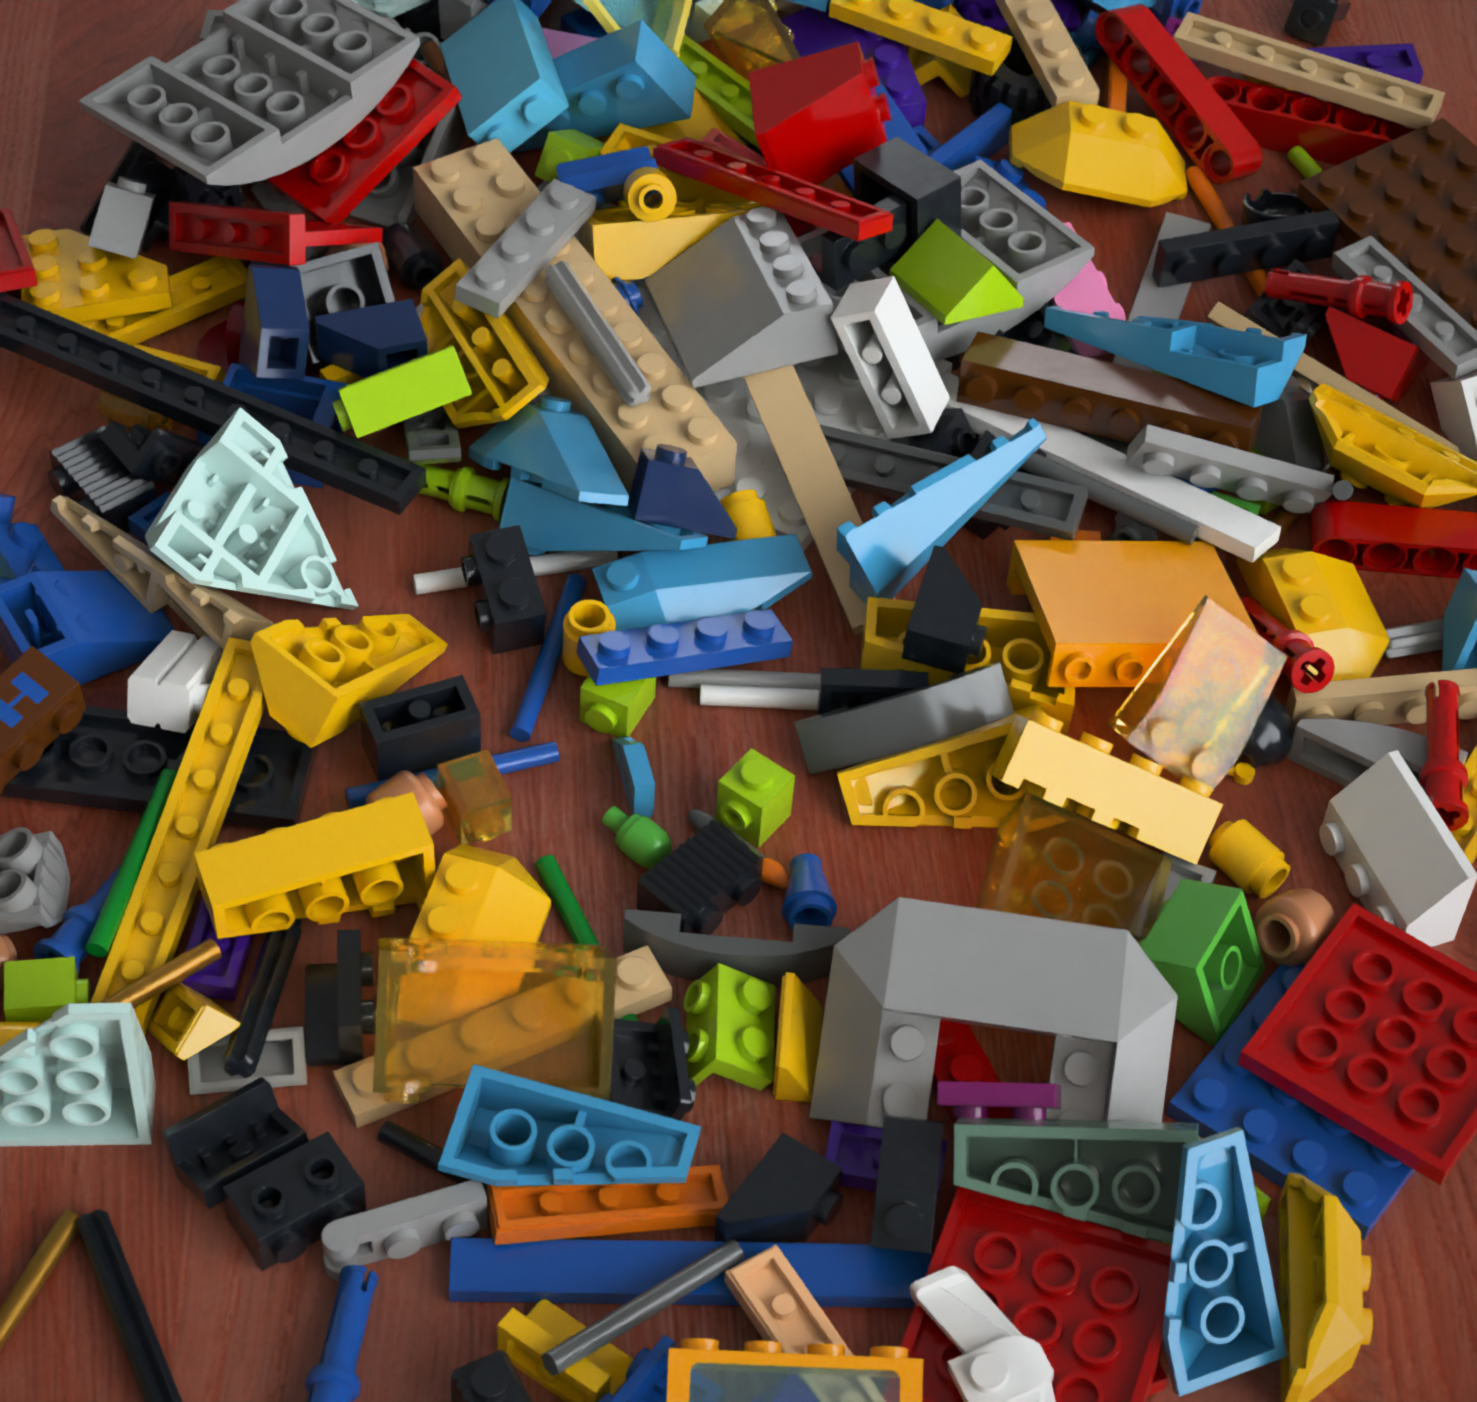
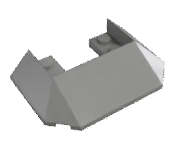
[809,897,1178,1129]

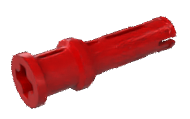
[1265,268,1413,324]
[1240,597,1335,693]
[1419,679,1469,831]

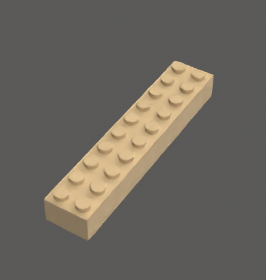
[413,138,737,497]

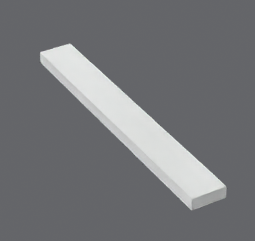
[940,372,1281,563]

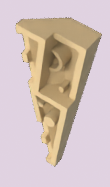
[50,495,275,650]

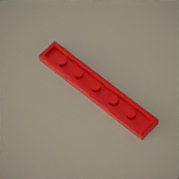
[653,137,893,241]

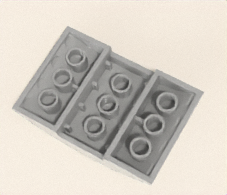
[79,0,420,186]
[797,159,1095,362]

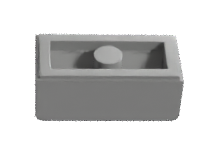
[188,1026,307,1095]

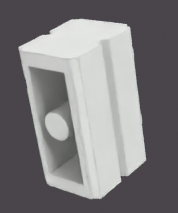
[127,630,224,733]

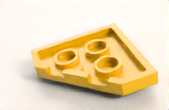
[21,228,172,323]

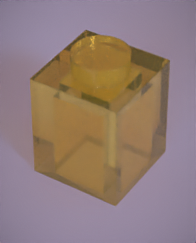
[437,749,512,845]

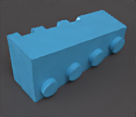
[514,20,696,153]

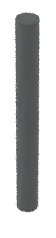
[1019,453,1200,545]
[542,1239,744,1376]

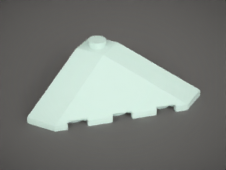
[0,1003,156,1146]

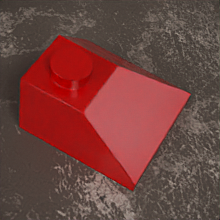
[1325,306,1430,403]

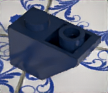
[238,265,310,379]
[315,299,427,378]

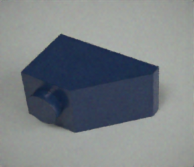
[627,444,737,539]

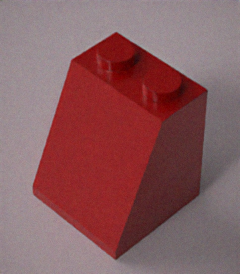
[748,41,892,185]

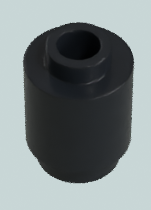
[381,222,443,290]

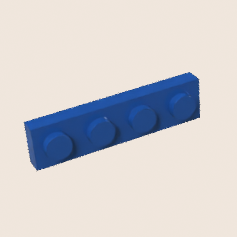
[576,609,793,686]

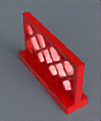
[169,201,382,265]

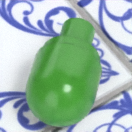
[602,806,672,868]

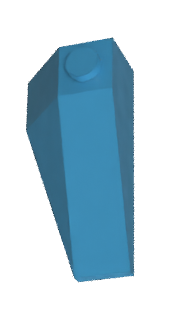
[468,396,629,506]
[499,477,708,556]
[592,534,813,631]
[1162,1126,1287,1397]

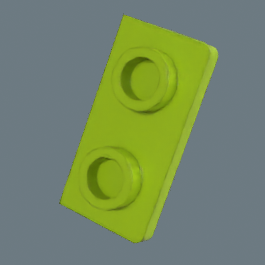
[683,963,775,1091]

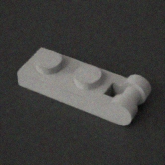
[321,1180,488,1282]

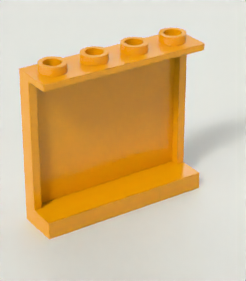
[1006,540,1262,687]

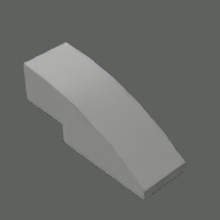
[1287,719,1468,790]

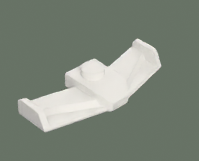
[910,1266,1056,1402]

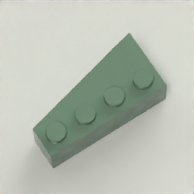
[954,1117,1199,1244]

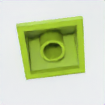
[889,219,1024,325]

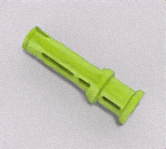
[397,456,511,522]

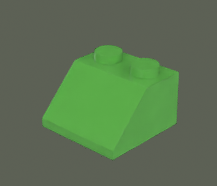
[1139,878,1266,1046]

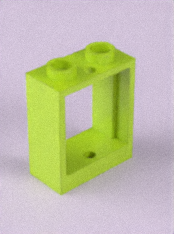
[332,345,472,438]

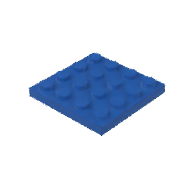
[1166,964,1415,1240]

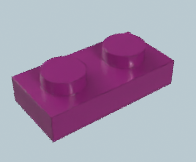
[937,1081,1061,1119]

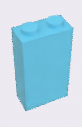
[440,0,569,153]

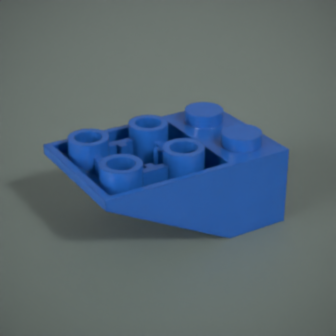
[0,571,175,685]

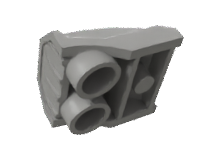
[0,827,71,934]

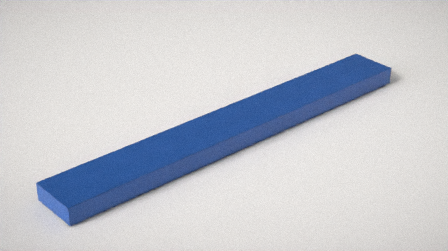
[449,1238,932,1308]

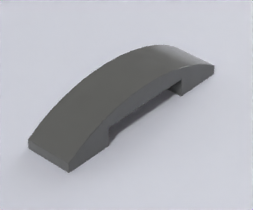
[403,406,461,465]
[794,661,1014,774]
[623,909,850,988]

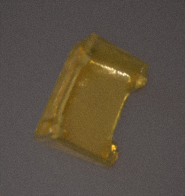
[372,937,617,1103]

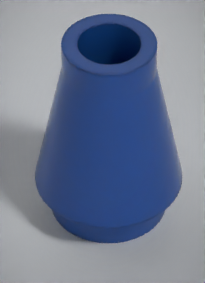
[782,853,837,930]

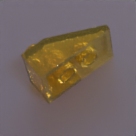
[703,0,801,81]
[1108,595,1288,795]

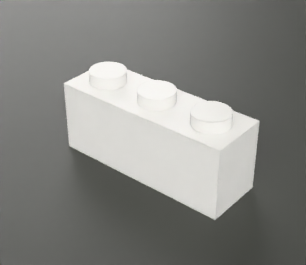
[831,276,950,440]

